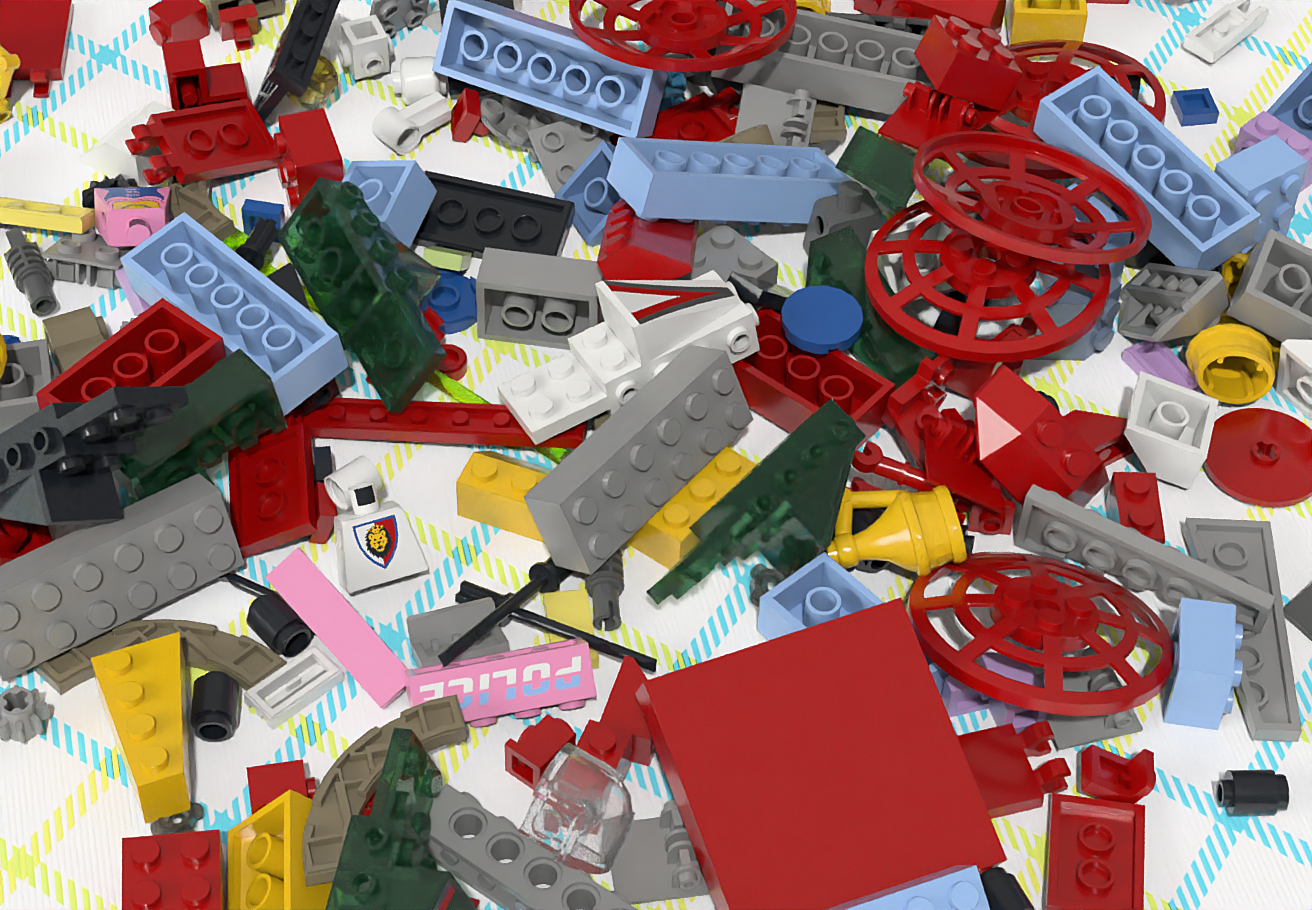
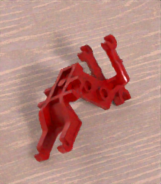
[842,317,1038,524]

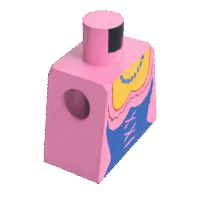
[94,187,171,247]

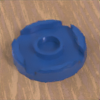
[404,269,477,334]
[780,285,863,354]

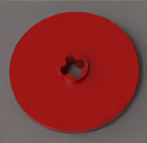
[1203,408,1312,507]

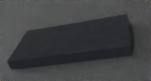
[412,170,575,259]

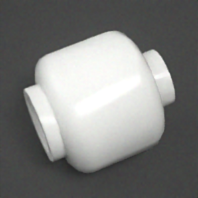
[393,56,446,105]

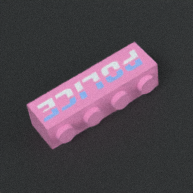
[403,638,597,727]

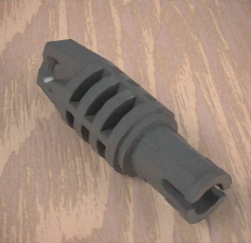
[4,227,57,316]
[584,547,625,631]

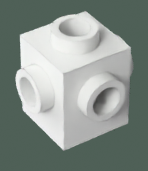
[337,15,394,80]

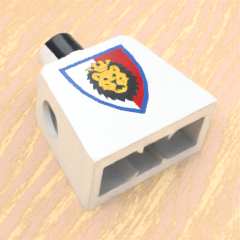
[334,482,428,593]

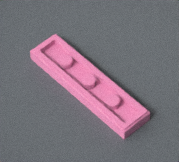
[265,547,409,710]

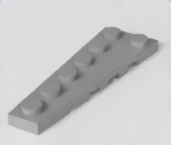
[1014,484,1276,634]
[1183,517,1302,742]

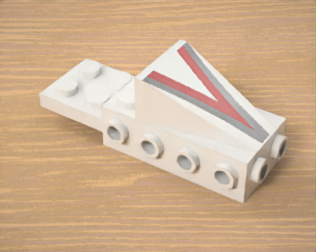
[497,270,760,445]

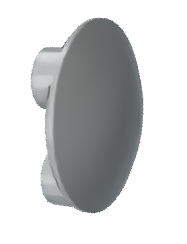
[480,95,553,148]

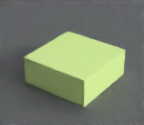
[422,246,472,271]

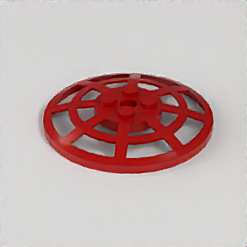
[569,0,798,72]
[941,39,1166,180]
[912,131,1152,265]
[864,191,1111,363]
[907,552,1175,716]

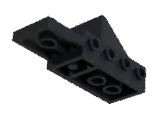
[0,386,190,525]

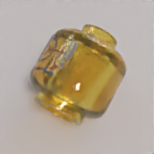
[286,55,338,110]

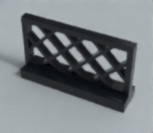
[253,0,340,123]

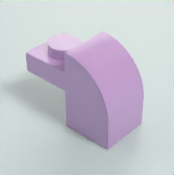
[941,652,1047,733]

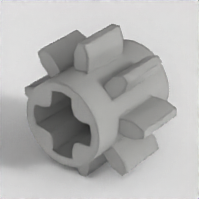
[0,685,50,744]

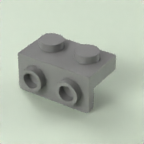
[406,597,510,668]

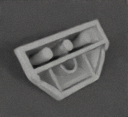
[1118,263,1229,343]

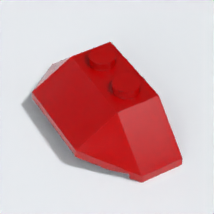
[973,364,1109,508]

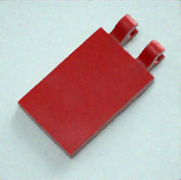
[0,0,74,98]
[609,87,740,146]
[125,98,282,186]
[228,409,318,559]
[957,721,1071,819]
[1045,793,1145,910]

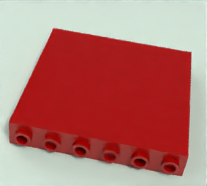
[635,598,1007,910]

